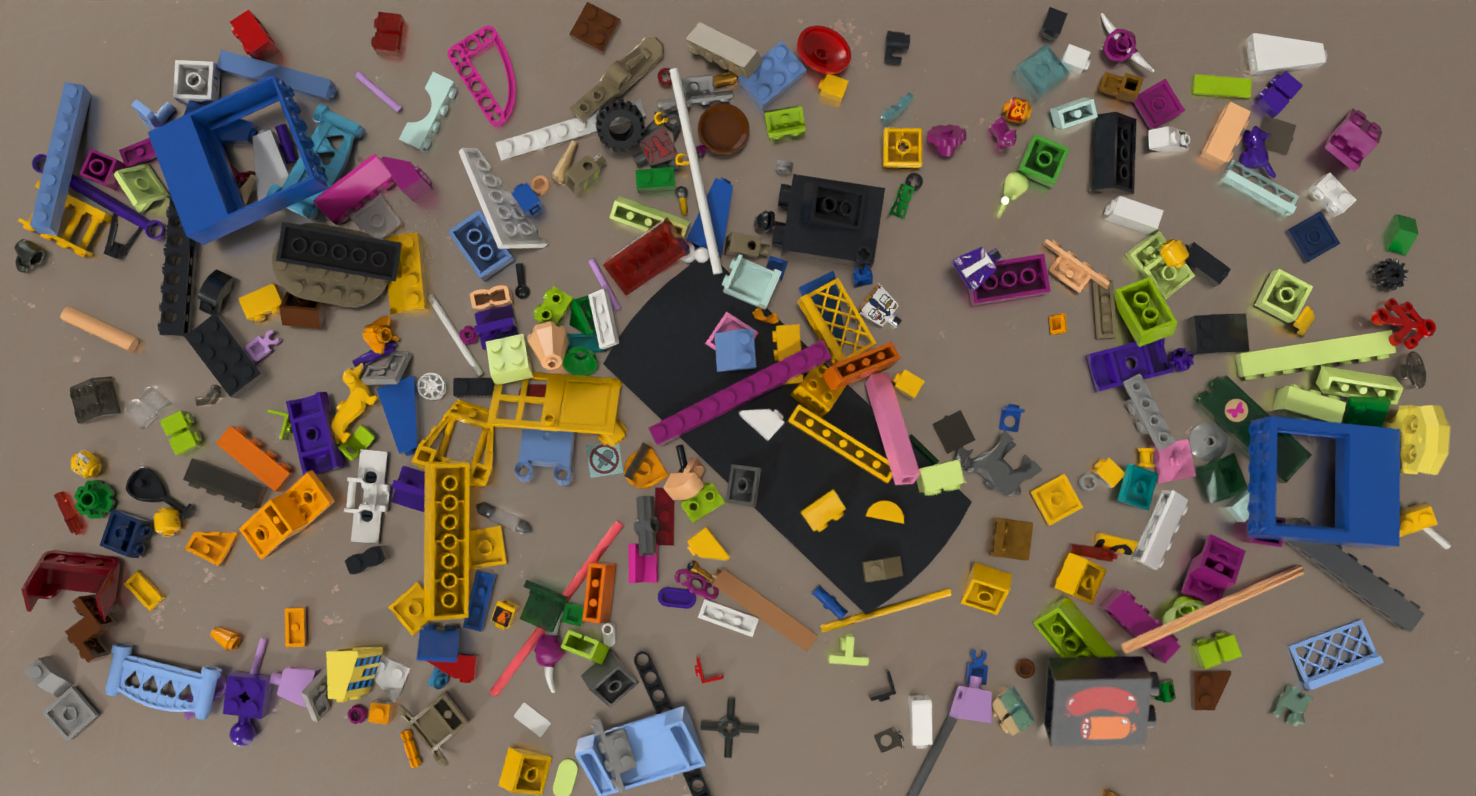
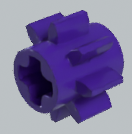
[1169,348,1194,371]

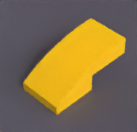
[1293,306,1315,338]

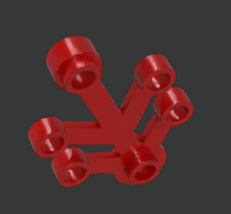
[1371,298,1436,349]

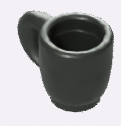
[14,239,45,273]

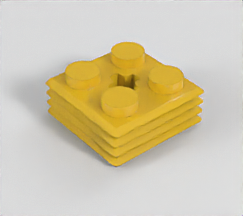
[883,128,923,168]

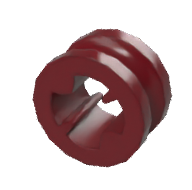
[657,68,672,87]

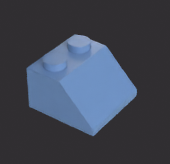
[714,329,756,372]

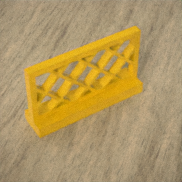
[797,278,877,364]

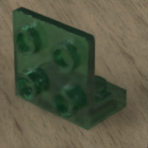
[520,580,568,633]

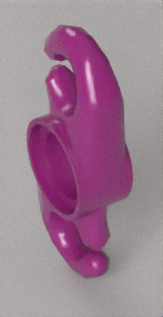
[675,569,719,600]

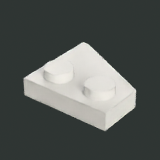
[374,655,412,703]

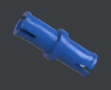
[811,585,848,620]

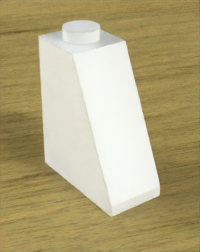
[908,695,932,749]

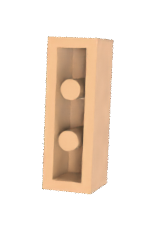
[1200,102,1251,166]

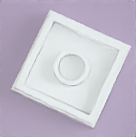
[350,193,404,239]

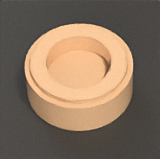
[530,175,550,195]

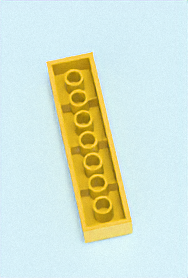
[424,461,470,621]

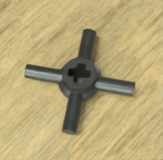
[700,698,759,758]

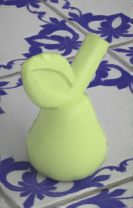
[997,172,1029,218]

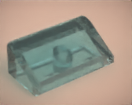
[998,687,1036,732]

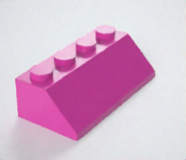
[313,153,395,225]

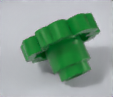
[74,480,116,519]

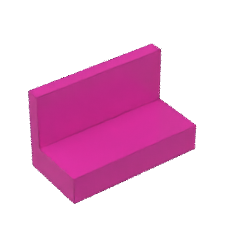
[629,543,658,583]

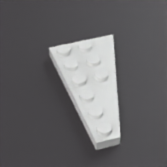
[459,148,548,249]

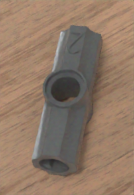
[634,496,659,556]

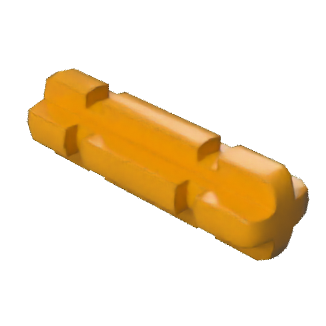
[400,729,421,768]

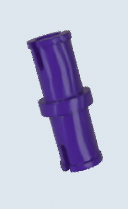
[275,124,298,164]

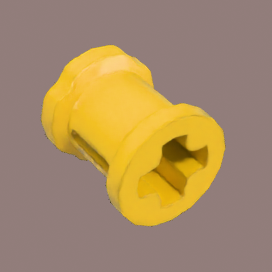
[1138,448,1156,468]

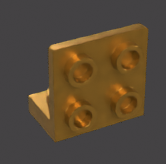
[990,517,1033,561]

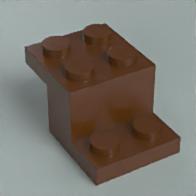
[65,594,117,663]

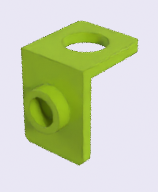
[267,409,292,440]
[338,425,375,461]

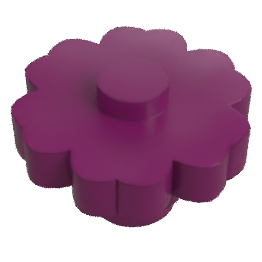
[927,124,967,156]

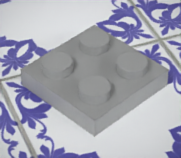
[42,686,99,742]

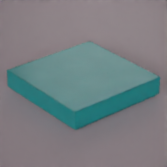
[1117,464,1159,511]

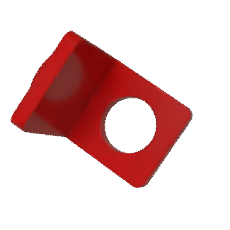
[694,656,724,684]

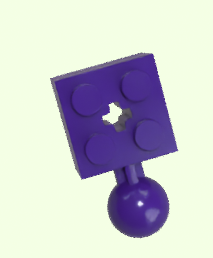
[223,671,272,746]

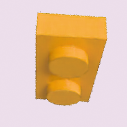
[284,607,307,647]

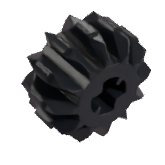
[1373,258,1409,291]

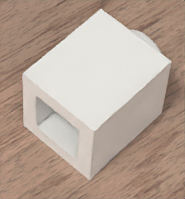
[1060,44,1091,74]

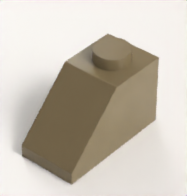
[862,556,903,582]

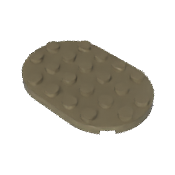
[272,223,389,307]

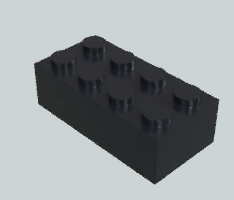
[184,313,268,399]

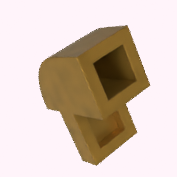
[1099,72,1144,102]

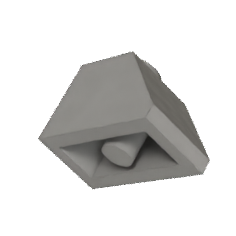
[24,656,74,698]

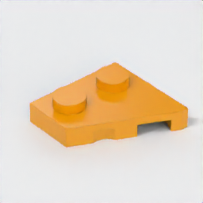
[184,532,239,567]

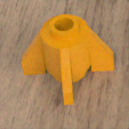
[362,316,400,354]

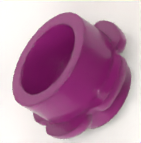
[459,325,478,344]
[348,705,367,724]

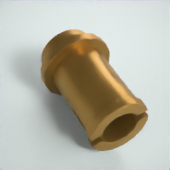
[713,70,738,88]

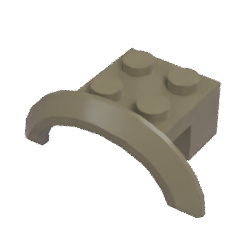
[398,692,470,766]

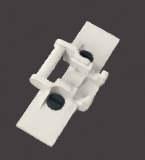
[344,449,390,544]

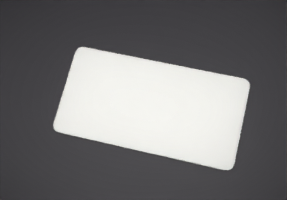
[514,703,551,737]

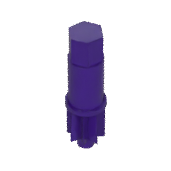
[352,341,397,367]

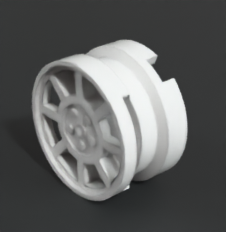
[417,373,447,400]

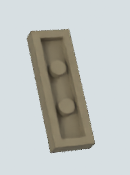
[1092,280,1117,339]

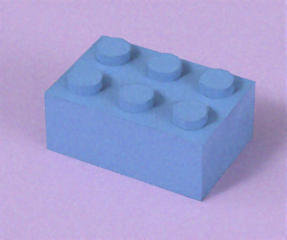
[738,41,807,111]
[448,210,515,281]

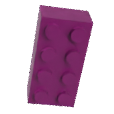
[968,254,1051,306]
[1099,589,1181,663]

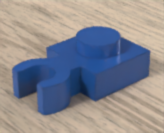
[852,264,873,288]
[966,650,988,685]

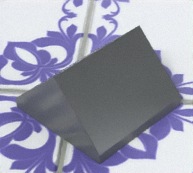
[726,464,761,507]

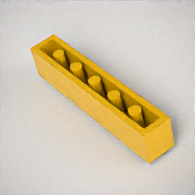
[788,404,893,483]

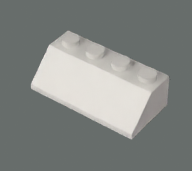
[1131,490,1188,570]

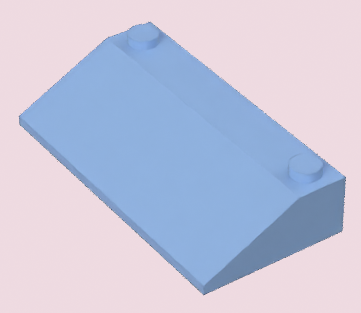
[575,706,706,796]

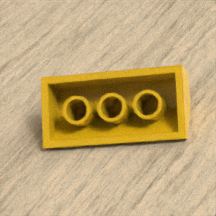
[384,232,429,315]

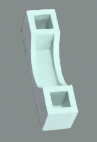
[399,72,457,153]

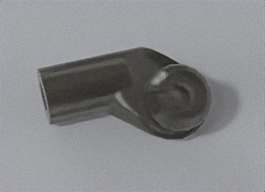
[195,384,222,406]

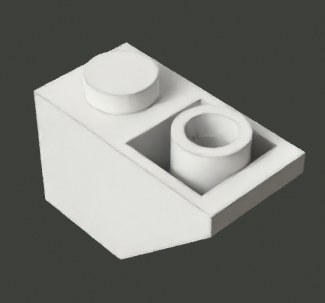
[1148,126,1190,152]

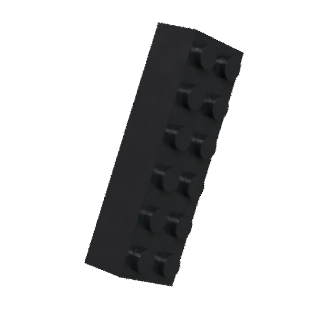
[276,222,403,282]

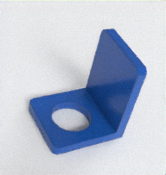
[999,404,1025,432]

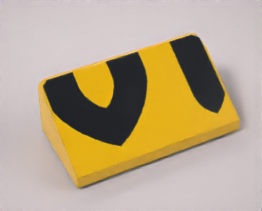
[1094,533,1138,555]

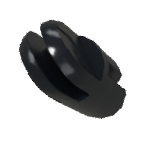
[754,210,775,234]

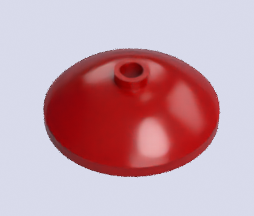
[797,26,851,74]

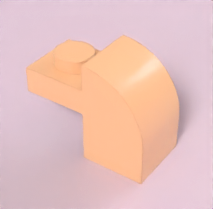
[663,458,706,500]

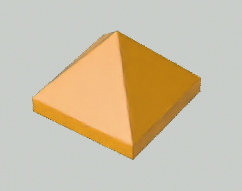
[1049,313,1067,335]

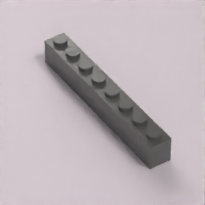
[1286,517,1424,632]

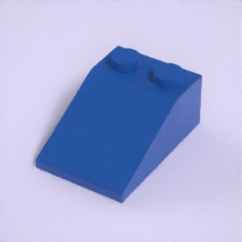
[416,623,460,662]

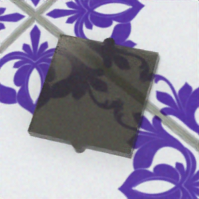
[1260,115,1296,155]
[932,410,976,454]

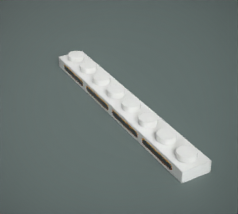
[495,98,646,162]

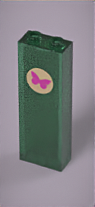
[1196,375,1312,483]

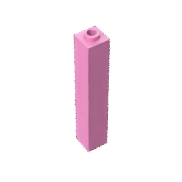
[865,372,920,485]

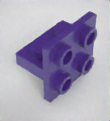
[474,305,519,350]
[391,466,425,513]

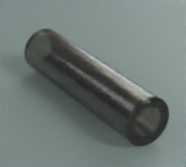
[624,442,651,480]

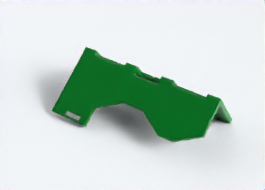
[889,184,915,219]

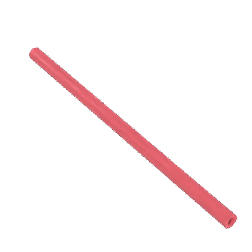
[489,520,624,697]

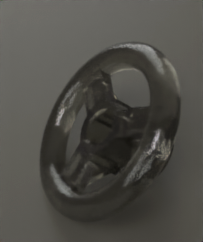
[1400,351,1426,389]

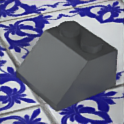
[581,651,639,708]

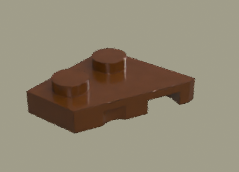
[1192,670,1231,711]

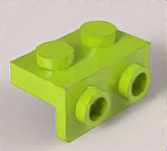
[764,105,807,139]

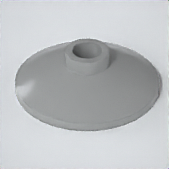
[1189,423,1227,461]

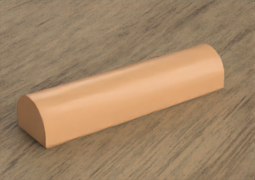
[60,306,139,353]

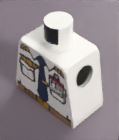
[857,283,903,329]

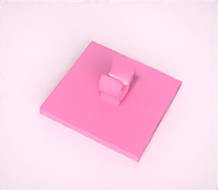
[1150,439,1196,484]

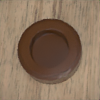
[1015,658,1035,678]

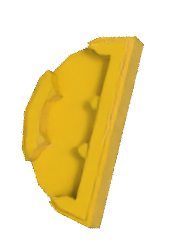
[865,501,904,524]

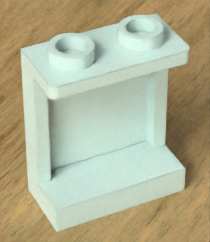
[722,254,782,310]

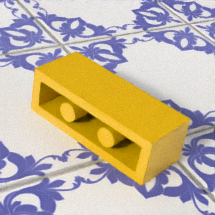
[772,324,803,385]

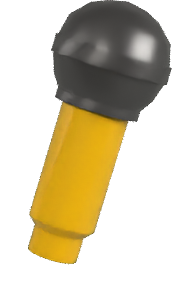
[675,186,688,215]

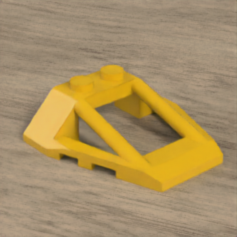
[412,399,494,487]

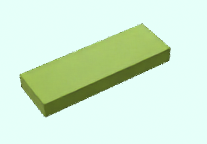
[1192,74,1252,99]

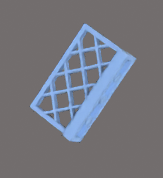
[1288,619,1384,691]

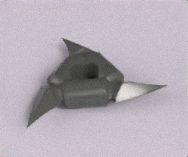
[654,109,692,141]

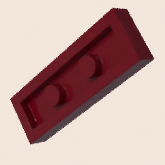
[655,487,675,546]

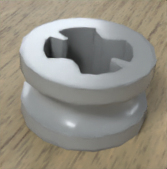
[775,160,793,174]
[1079,474,1098,491]

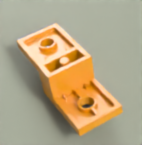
[239,470,335,560]

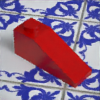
[427,653,479,683]

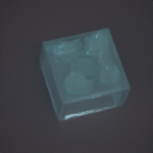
[1013,44,1070,102]

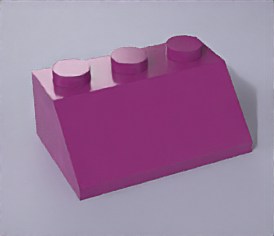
[381,156,432,201]

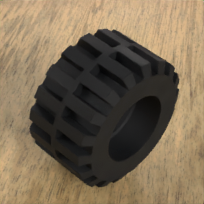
[596,99,645,152]

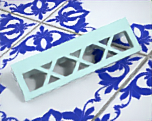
[1220,159,1299,217]

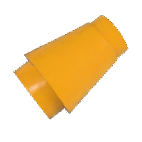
[210,627,241,651]

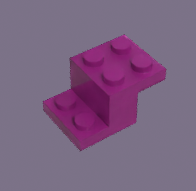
[1324,108,1382,172]
[1181,534,1246,605]

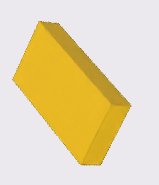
[123,570,166,611]

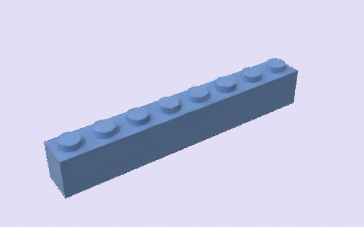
[30,82,91,236]

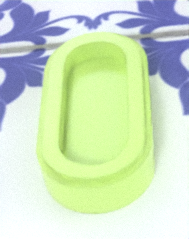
[553,759,578,796]

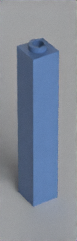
[216,50,336,102]

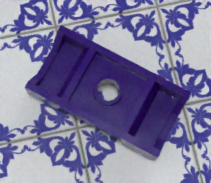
[1086,338,1174,392]
[286,392,345,476]

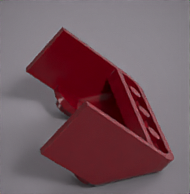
[21,550,120,620]

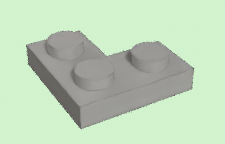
[361,351,412,385]
[301,666,331,722]

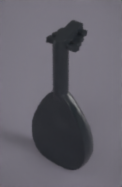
[126,466,192,519]

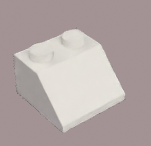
[739,409,784,441]

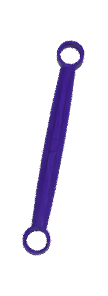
[32,154,166,241]

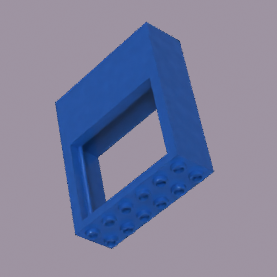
[148,75,328,245]
[1247,416,1400,548]

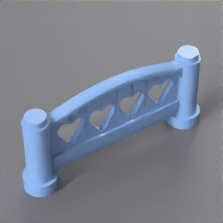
[105,643,222,720]

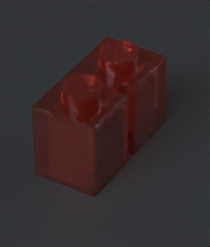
[371,12,405,57]

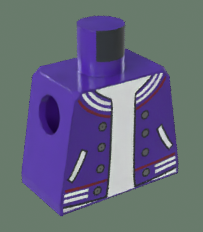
[951,247,1001,293]

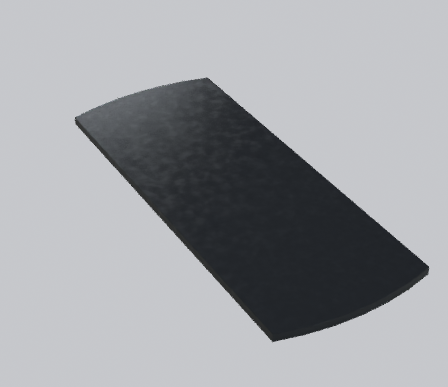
[603,257,972,614]

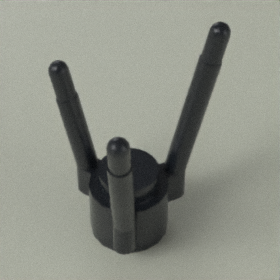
[103,213,142,259]

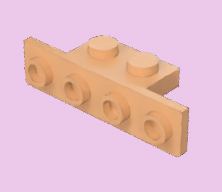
[1044,239,1110,294]

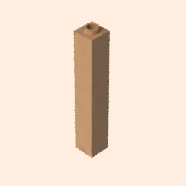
[712,567,818,652]

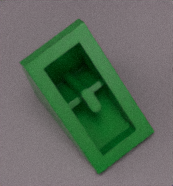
[1386,214,1419,256]

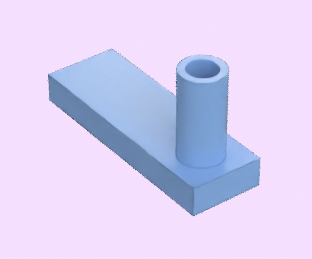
[131,99,176,130]

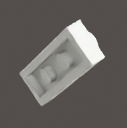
[588,288,619,349]
[698,599,759,637]

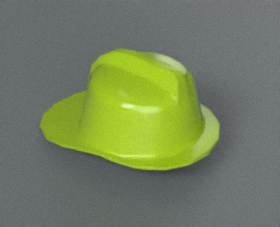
[1161,596,1205,632]

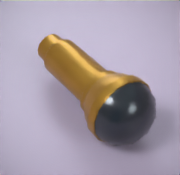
[687,560,713,582]

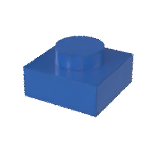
[766,256,788,280]

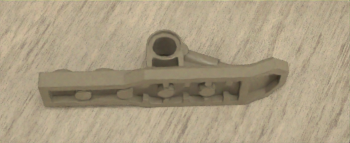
[570,37,664,123]

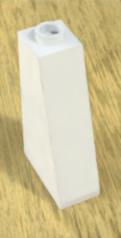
[1247,33,1327,76]
[253,129,291,201]

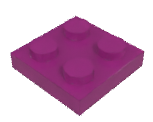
[1133,78,1185,130]

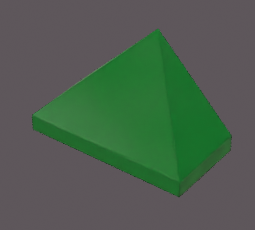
[569,295,596,335]

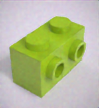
[533,286,574,326]
[680,482,725,523]

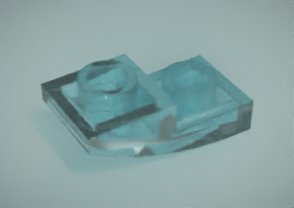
[881,92,915,127]

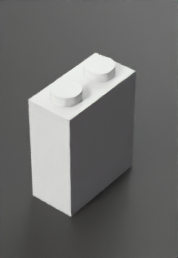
[1104,196,1163,235]

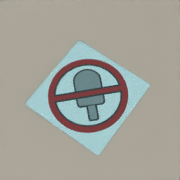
[586,443,623,478]

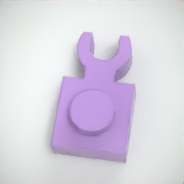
[244,330,281,362]

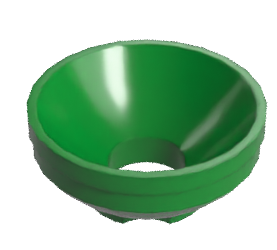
[562,346,597,376]

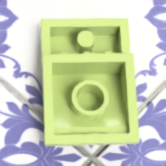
[1125,231,1195,300]

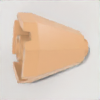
[527,321,569,370]

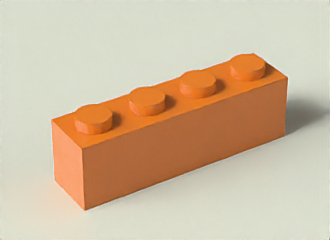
[822,341,901,392]
[216,425,295,492]

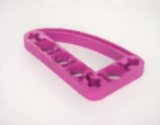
[448,25,517,127]

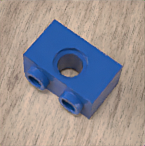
[511,183,545,218]

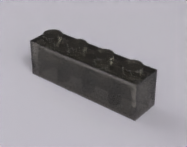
[183,458,268,510]

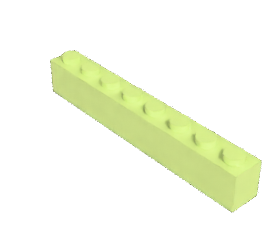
[1234,330,1396,380]

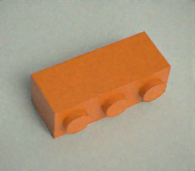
[582,562,616,624]

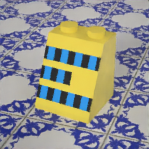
[326,647,383,702]

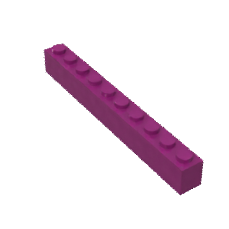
[649,340,833,446]

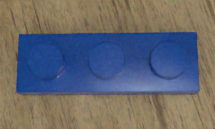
[463,570,496,632]

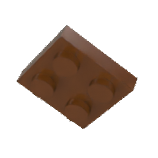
[569,2,621,53]

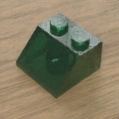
[1197,453,1248,504]

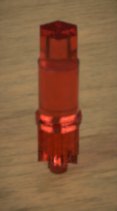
[54,491,83,536]
[1070,543,1118,562]

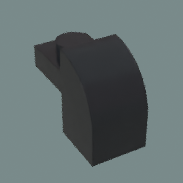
[197,269,233,315]

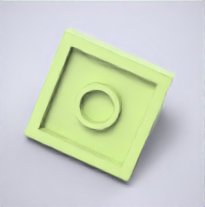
[114,163,168,213]
[827,633,869,666]

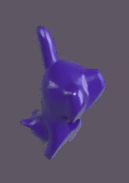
[1240,126,1276,178]

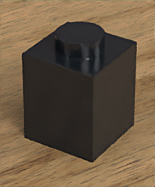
[1039,7,1068,40]

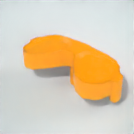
[752,308,779,325]

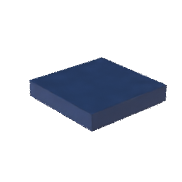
[1286,211,1341,263]

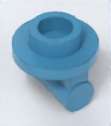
[428,667,449,689]

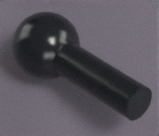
[515,263,530,299]
[676,444,688,473]

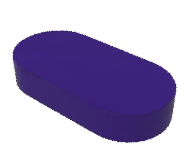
[658,587,696,609]

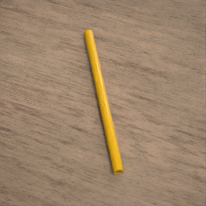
[820,588,952,633]

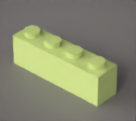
[609,196,691,244]
[1316,366,1404,405]

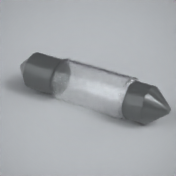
[476,502,532,534]

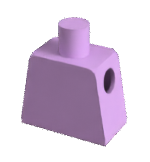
[270,666,320,707]
[949,676,992,723]

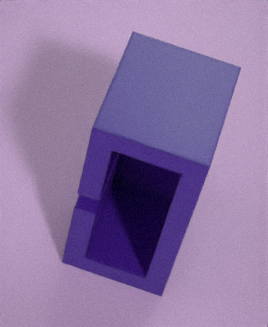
[1255,71,1303,118]

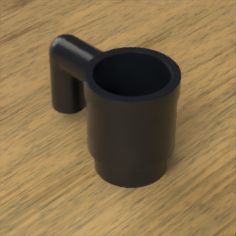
[884,30,910,65]

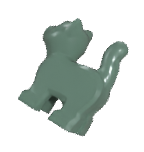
[1273,684,1313,726]

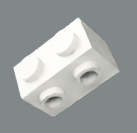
[1308,173,1356,217]

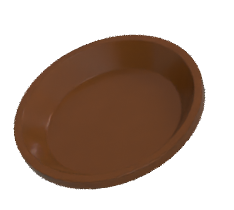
[698,103,750,154]

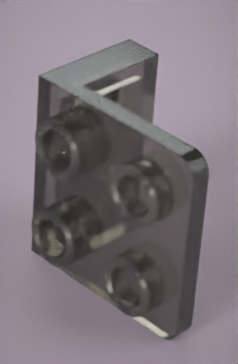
[70,376,121,424]

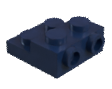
[99,509,151,558]

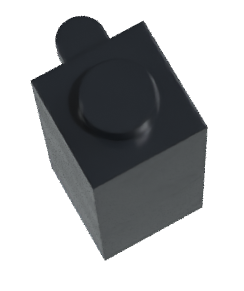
[1185,242,1231,287]

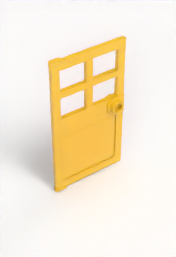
[487,372,622,435]

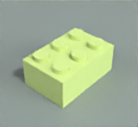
[1271,384,1346,423]
[916,460,965,495]

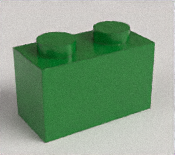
[635,167,676,193]

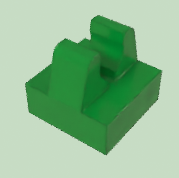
[562,603,584,627]
[1154,679,1176,703]

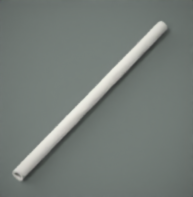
[669,68,723,275]

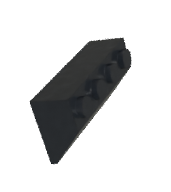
[1093,112,1137,194]

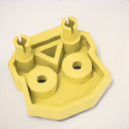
[1382,405,1450,475]

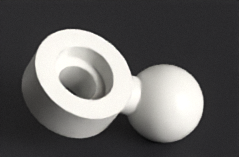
[678,242,709,263]

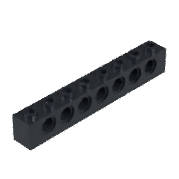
[158,189,196,338]

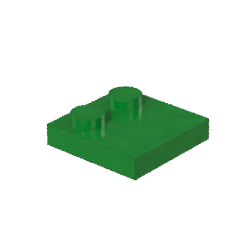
[1341,396,1391,427]

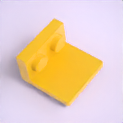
[790,364,846,418]

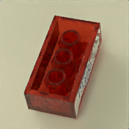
[603,217,690,296]

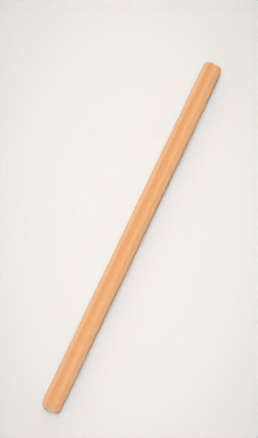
[1121,565,1304,653]

